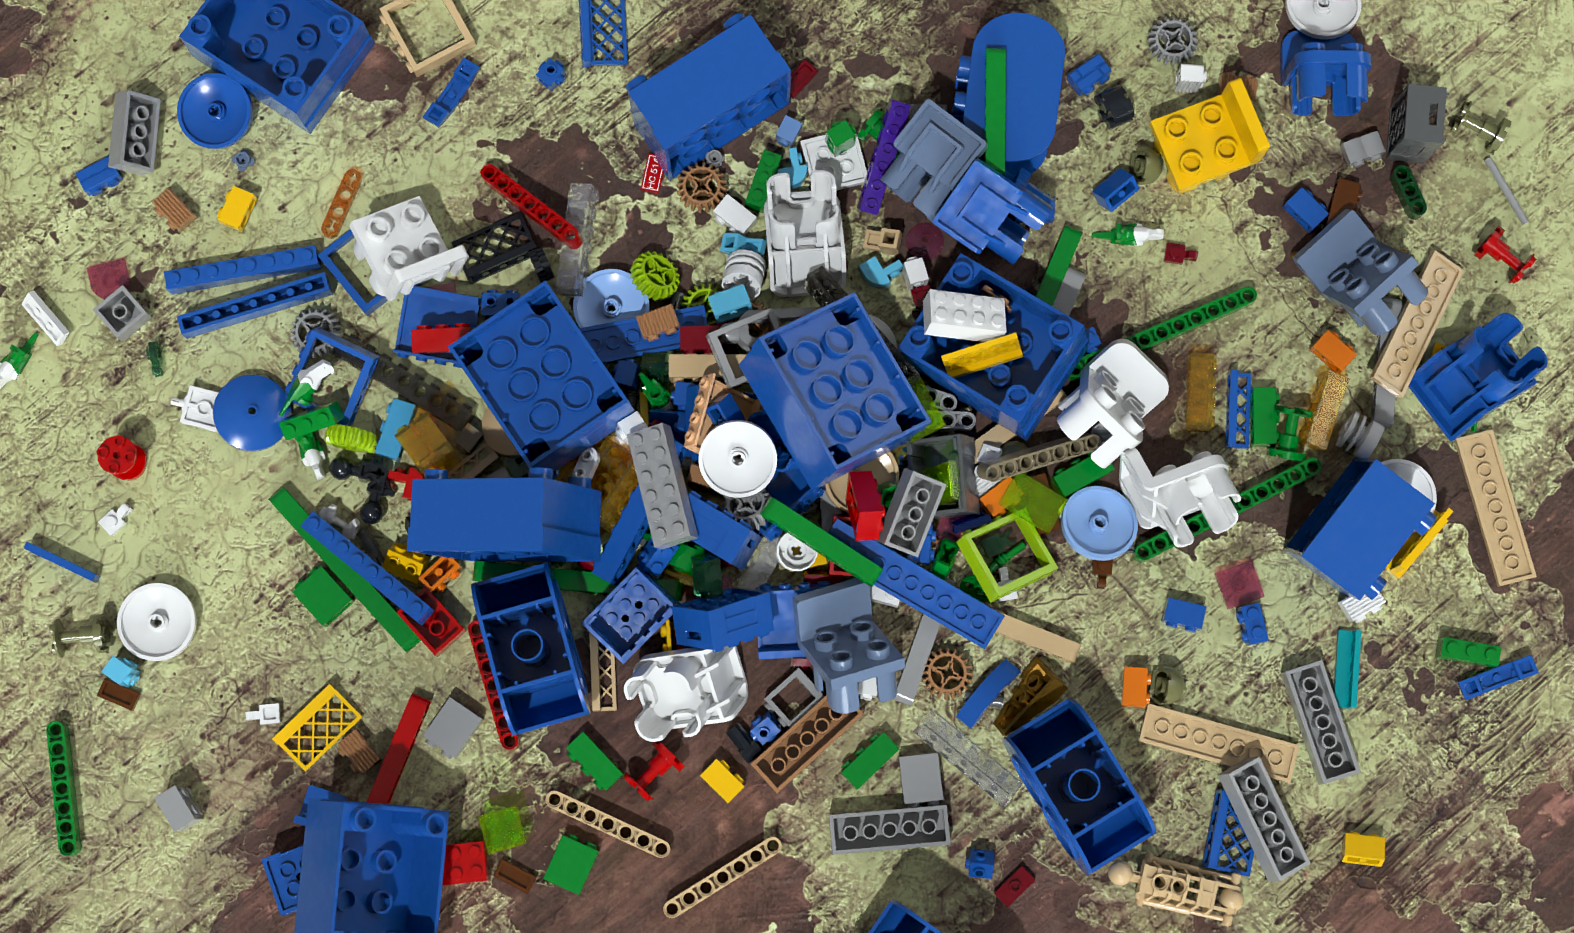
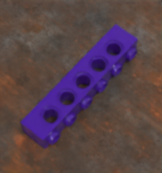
[857,98,911,215]

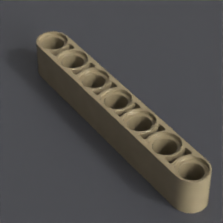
[977,432,1101,482]

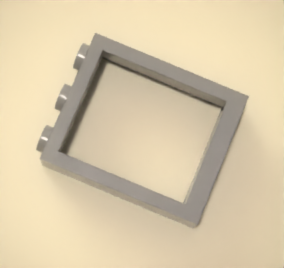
[706,308,780,389]

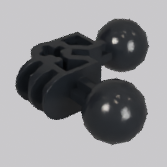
[329,454,395,524]

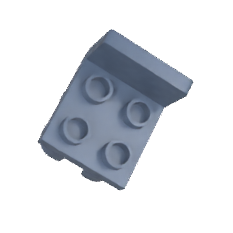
[880,99,988,223]
[1293,208,1428,335]
[792,578,905,713]

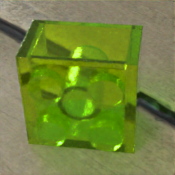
[478,805,529,855]

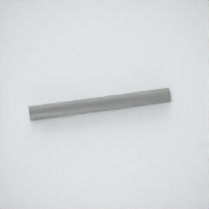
[1484,157,1529,225]

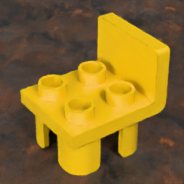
[1149,78,1270,193]

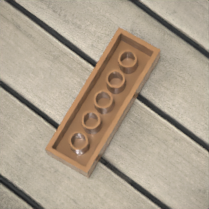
[751,695,864,794]

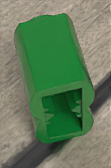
[929,538,959,580]

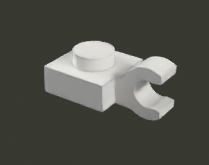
[98,503,133,536]
[997,567,1018,602]
[245,703,281,725]

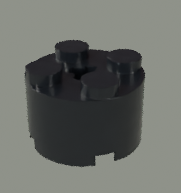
[1094,85,1134,129]

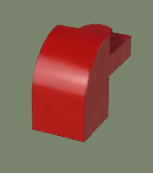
[388,467,424,501]

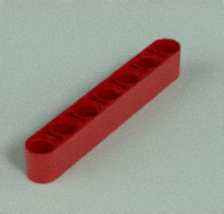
[480,164,583,249]
[468,620,520,751]
[366,693,431,804]

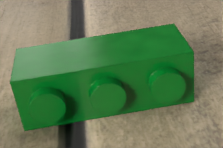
[745,150,782,213]
[1250,387,1280,447]
[279,400,344,441]
[1052,452,1115,499]
[1435,637,1501,668]
[566,732,624,791]
[841,732,900,790]

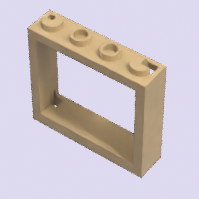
[379,0,476,77]

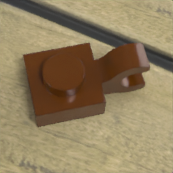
[1092,559,1113,589]

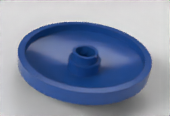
[177,73,253,149]
[213,375,291,452]

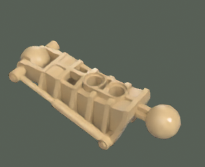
[1108,852,1244,927]

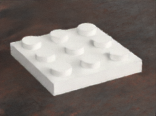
[800,129,867,191]

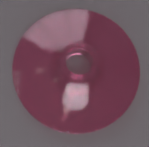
[906,223,944,260]

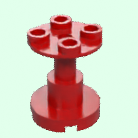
[1474,226,1537,284]
[97,435,147,481]
[623,741,685,801]

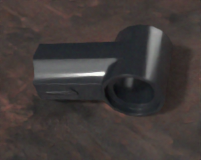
[726,723,763,764]

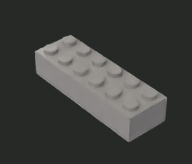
[627,423,699,549]
[1281,660,1361,785]
[1218,757,1311,882]
[829,805,951,855]

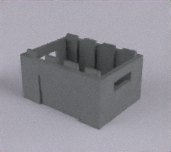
[1386,84,1449,164]
[906,434,980,520]

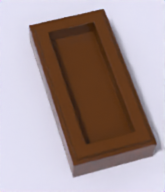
[97,678,142,711]
[493,858,537,894]

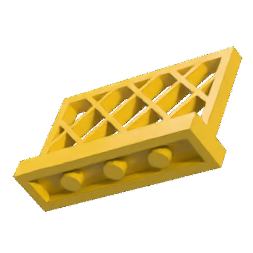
[941,333,1023,379]
[1386,508,1454,579]
[272,683,363,772]

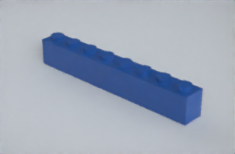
[164,245,322,295]
[177,272,333,339]
[592,439,689,585]
[300,511,435,625]

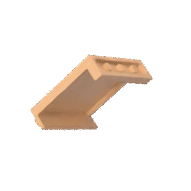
[683,373,764,459]

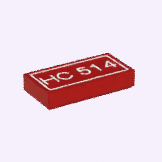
[641,153,664,194]

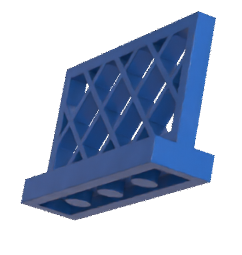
[578,0,628,68]
[1201,790,1254,877]

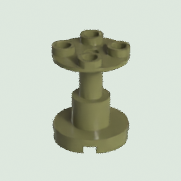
[1450,101,1512,155]
[49,614,110,658]

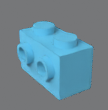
[708,284,753,325]
[101,656,141,688]

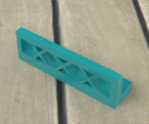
[1333,630,1362,709]

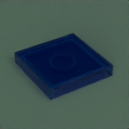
[948,511,992,534]

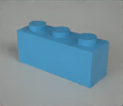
[375,398,418,462]

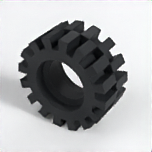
[528,246,555,283]

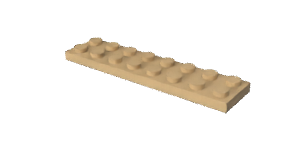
[1370,250,1464,398]
[1454,429,1537,587]
[1138,704,1299,783]

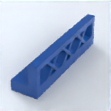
[1225,369,1251,449]

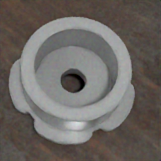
[705,150,724,168]

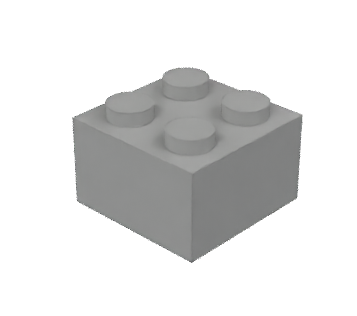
[93,285,152,342]
[155,785,204,832]

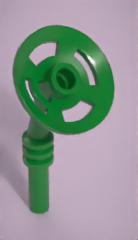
[960,542,1026,602]

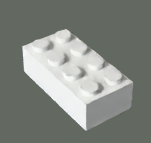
[923,289,1006,342]

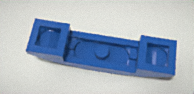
[423,58,480,128]
[1457,655,1539,701]
[956,659,1021,729]

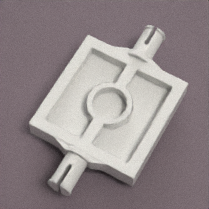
[171,385,218,433]

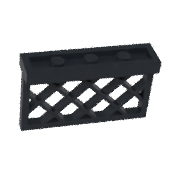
[451,212,537,285]

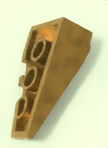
[994,657,1068,737]

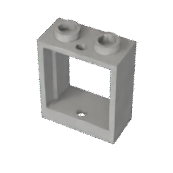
[764,668,825,729]

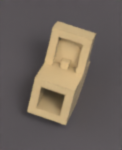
[863,228,903,255]

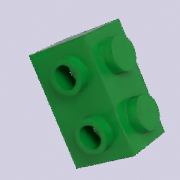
[825,120,856,157]

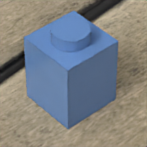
[776,115,803,148]

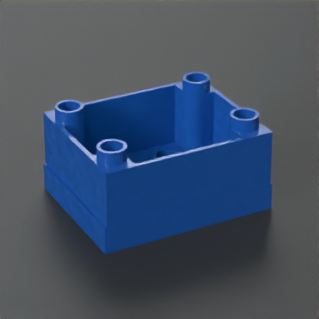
[179,0,375,134]
[626,13,791,181]
[897,253,1089,441]
[448,280,635,472]
[739,292,932,491]
[1283,458,1437,600]
[407,468,601,562]
[294,798,449,933]

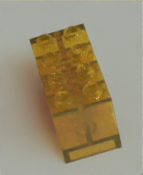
[394,412,462,475]
[581,438,638,535]

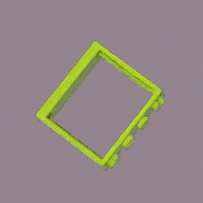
[956,509,1058,603]

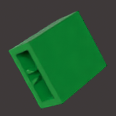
[292,566,355,628]
[543,833,600,895]

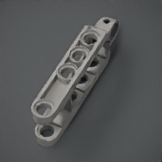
[719,307,822,353]

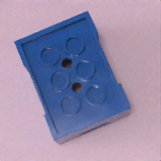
[687,490,763,571]
[581,563,680,664]
[672,587,774,653]
[261,846,303,916]

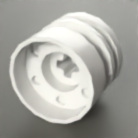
[721,250,766,300]
[1335,411,1385,459]
[776,533,817,571]

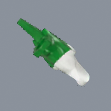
[1092,223,1164,246]
[0,332,39,389]
[279,359,334,417]
[638,372,675,411]
[295,432,326,481]

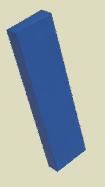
[24,542,101,583]

